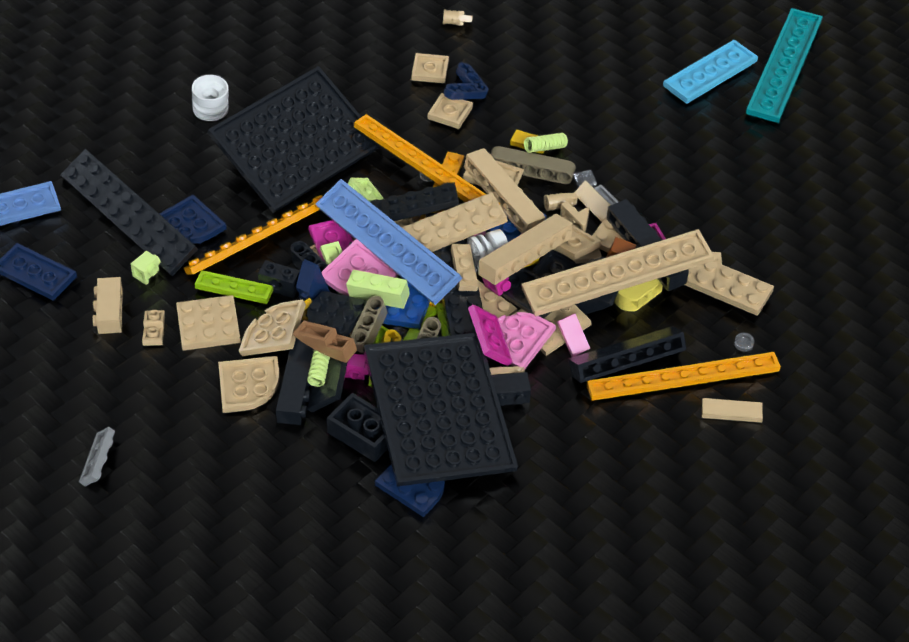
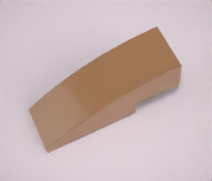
[293,321,357,363]

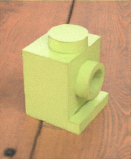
[131,251,161,285]

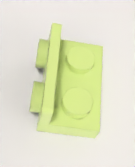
[348,178,384,202]

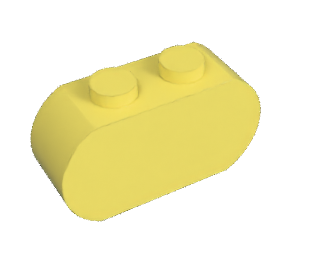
[614,279,663,311]

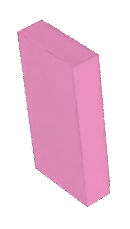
[557,314,590,357]

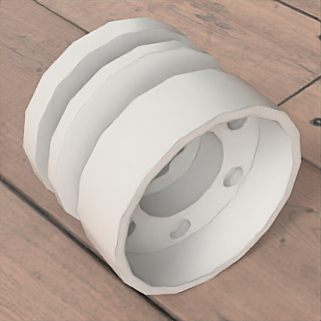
[192,75,229,121]
[467,229,508,274]

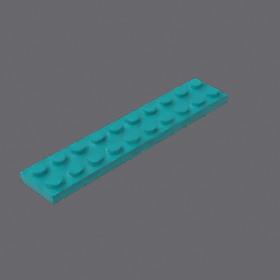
[746,8,823,123]

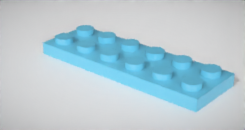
[663,40,758,104]

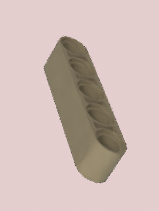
[491,146,576,184]

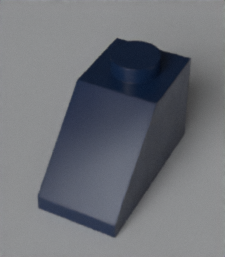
[296,259,330,301]

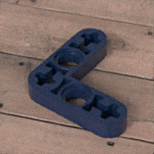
[443,62,489,100]

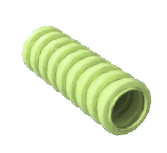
[524,133,568,153]
[307,350,330,387]

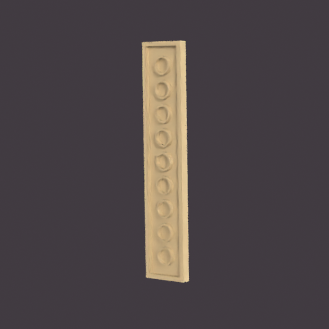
[592,216,774,316]
[522,229,714,317]

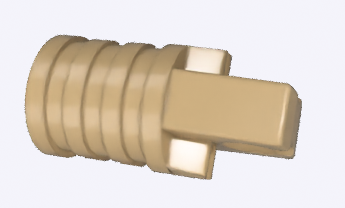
[443,9,472,26]
[544,193,578,211]

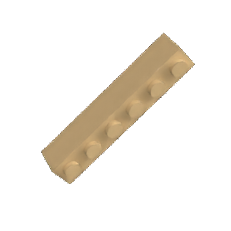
[464,148,545,234]
[478,214,573,285]

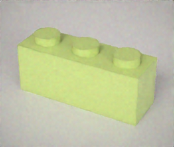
[346,270,410,309]

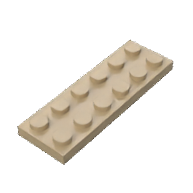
[402,192,508,252]

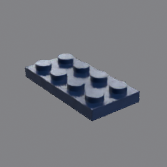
[0,243,77,301]

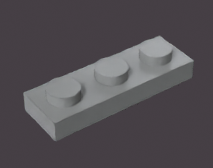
[79,427,115,486]

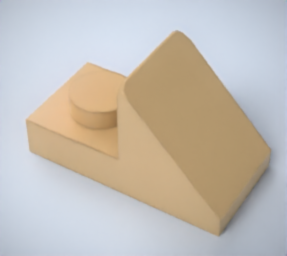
[560,201,590,232]

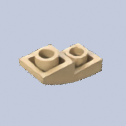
[142,310,165,346]

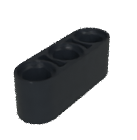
[291,241,328,286]

